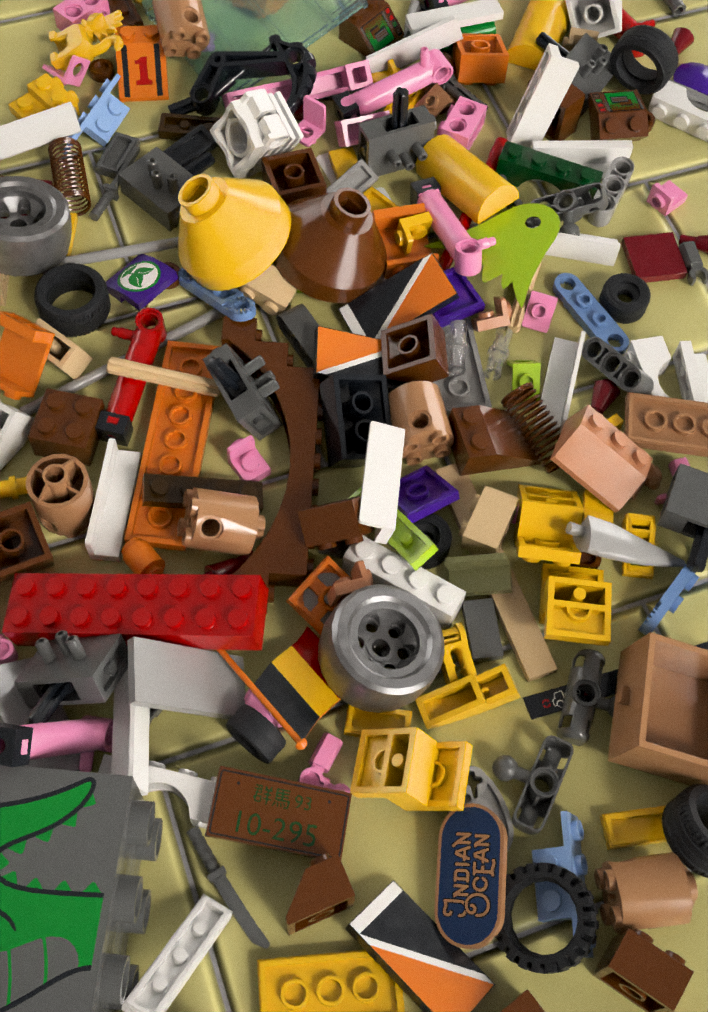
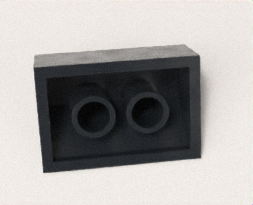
[320,374,392,468]

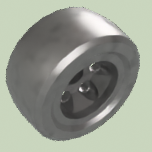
[0,176,72,276]
[318,584,445,713]

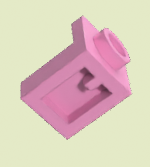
[646,180,688,216]
[227,435,271,482]

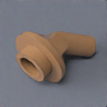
[630,463,662,500]

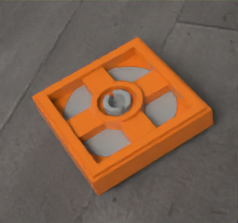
[286,556,350,635]

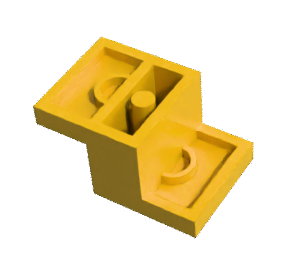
[513,484,584,567]
[539,563,612,646]
[350,727,473,811]

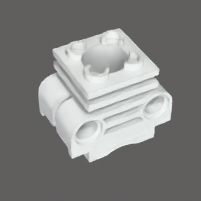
[209,89,304,178]

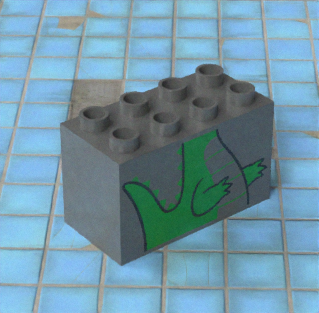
[0,765,163,1012]

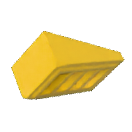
[621,513,656,579]

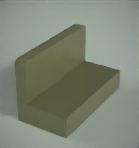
[444,553,512,597]

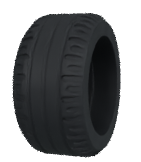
[610,25,679,95]
[34,263,111,337]
[662,784,708,878]

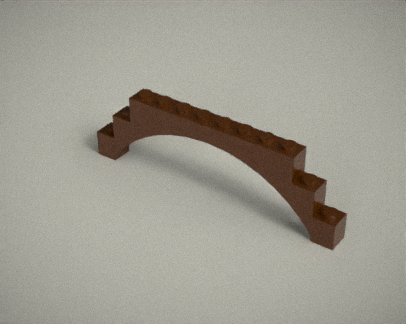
[221,316,324,614]

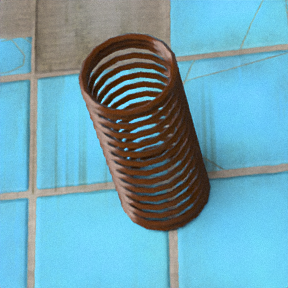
[48,137,92,217]
[501,382,561,474]

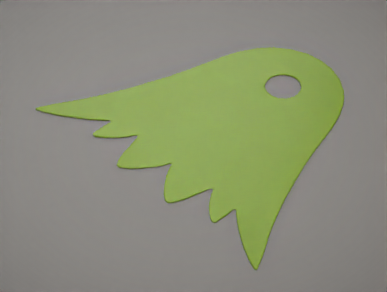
[424,203,560,308]

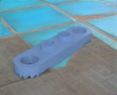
[178,268,256,322]
[553,273,629,355]
[638,564,699,635]

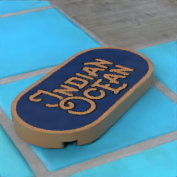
[434,803,508,949]

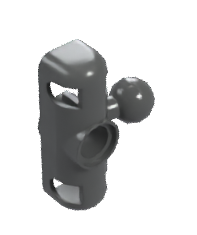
[530,182,608,236]
[557,649,615,746]
[492,735,574,835]

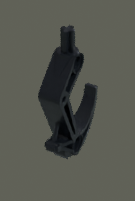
[168,34,317,116]

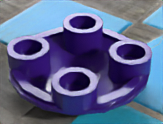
[673,62,708,95]

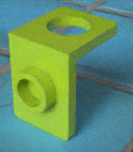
[507,360,541,401]

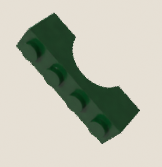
[496,141,603,199]

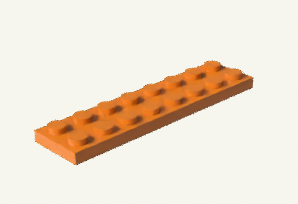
[124,340,221,551]

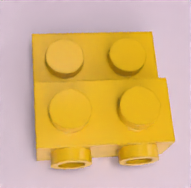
[8,73,80,119]

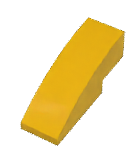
[415,663,521,729]

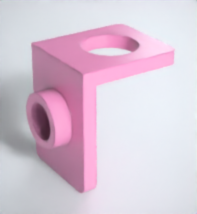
[42,55,90,87]
[298,95,326,147]
[522,290,558,333]

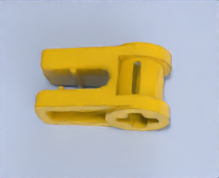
[441,622,477,685]

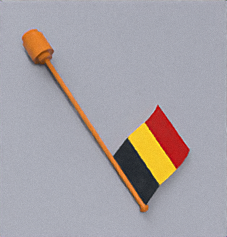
[121,538,341,750]

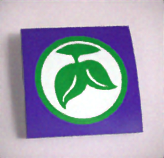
[106,254,178,311]

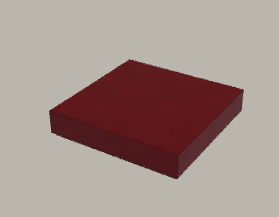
[621,232,688,283]

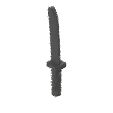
[89,145,140,221]
[186,826,270,949]

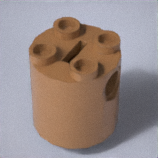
[152,0,210,59]
[388,381,454,466]
[26,454,95,538]
[177,487,265,556]
[594,852,698,934]

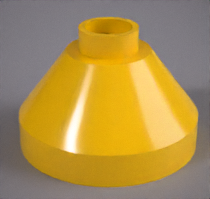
[178,174,291,291]

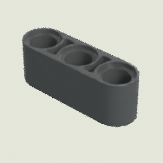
[276,303,319,368]
[582,337,654,395]

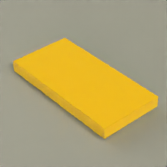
[257,950,405,1012]

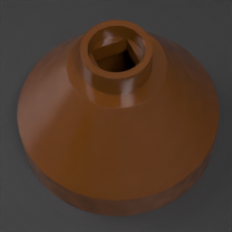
[274,187,387,303]

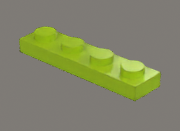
[349,486,439,571]

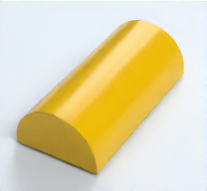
[507,0,570,70]
[416,134,519,224]

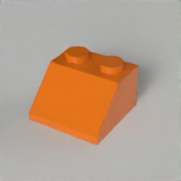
[453,33,509,86]

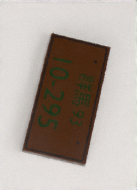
[205,766,352,860]

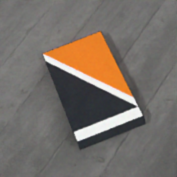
[338,253,459,339]
[313,326,407,393]
[345,880,495,1012]

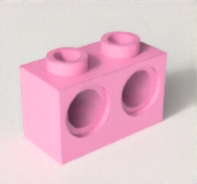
[53,0,110,31]
[437,96,487,150]
[334,111,390,147]

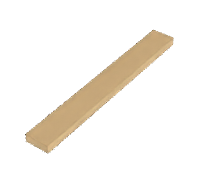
[435,463,558,682]

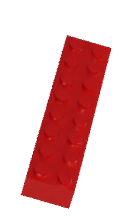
[2,573,269,650]

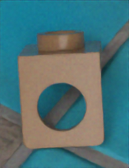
[414,83,456,118]

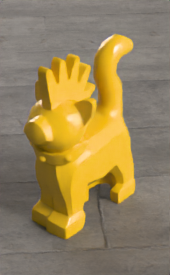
[49,10,124,71]

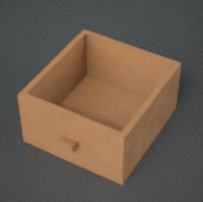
[608,632,708,786]

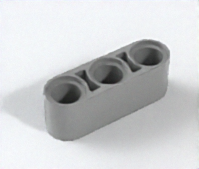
[587,156,635,227]

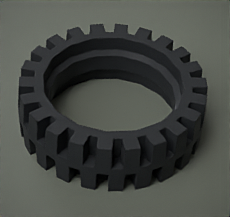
[495,862,599,974]

